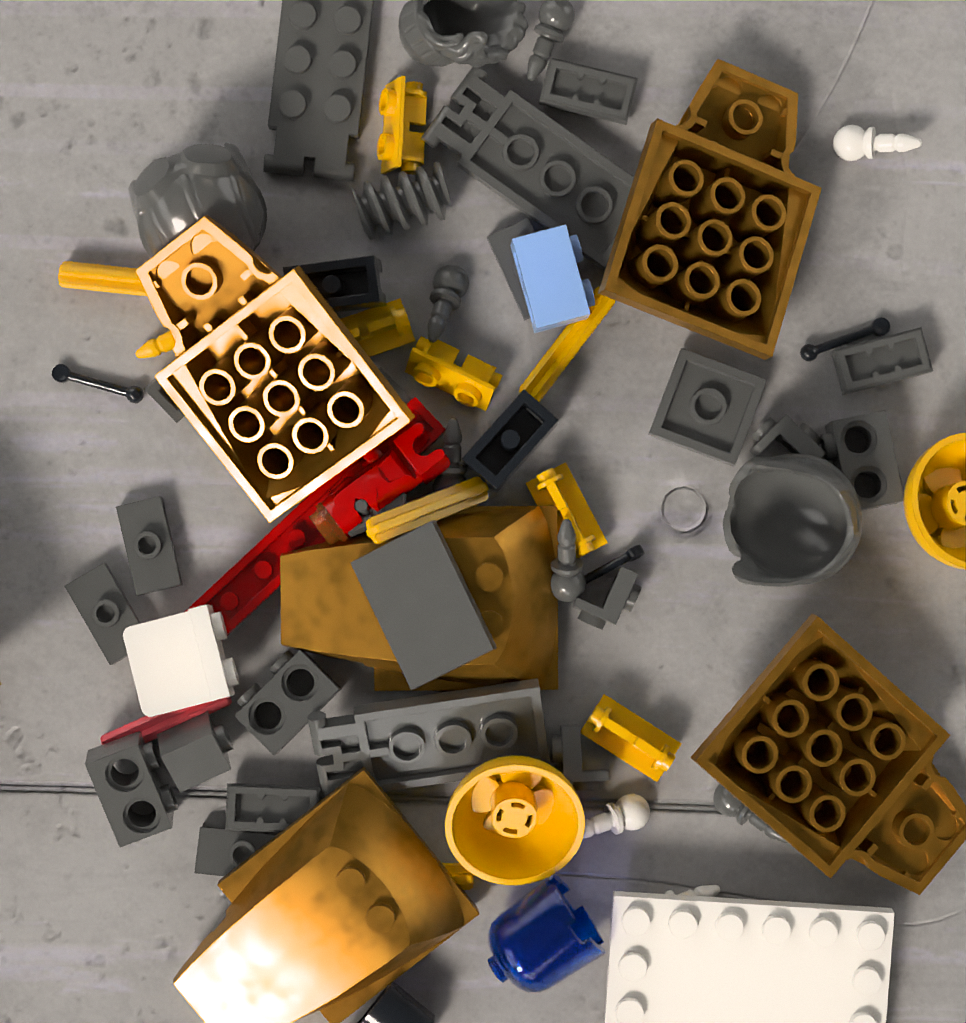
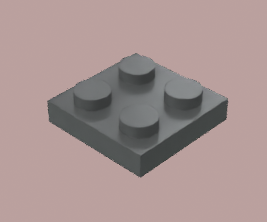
[648,348,767,467]

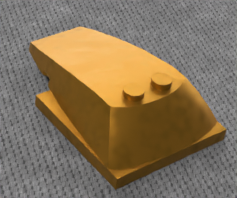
[598,59,822,360]
[136,215,414,523]
[280,506,558,691]
[690,614,966,895]
[173,767,480,1023]

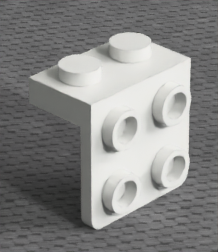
[123,604,239,717]

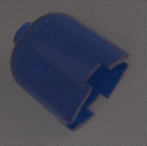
[488,874,606,993]

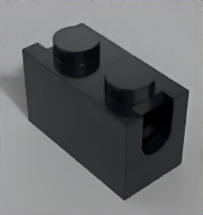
[283,255,387,313]
[462,389,559,493]

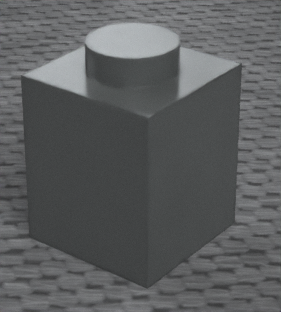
[157,711,234,793]

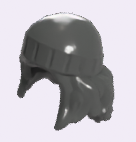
[398,0,528,68]

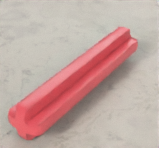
[100,696,232,745]

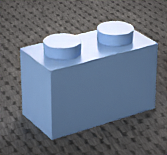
[510,224,595,333]

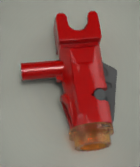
[309,423,451,546]

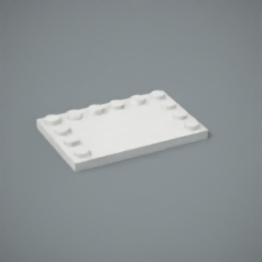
[604,891,895,1023]

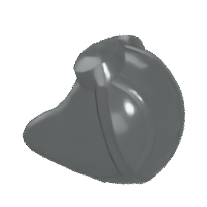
[128,143,267,258]
[723,454,862,587]

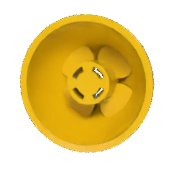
[903,433,966,570]
[445,755,585,885]

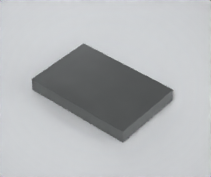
[350,521,497,690]

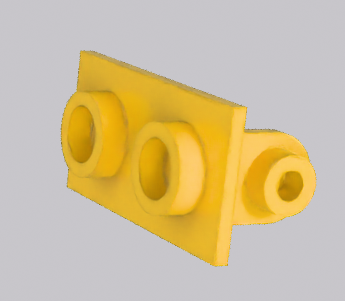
[377,76,427,175]
[340,298,416,357]
[405,336,503,411]
[526,462,608,558]
[580,694,682,782]

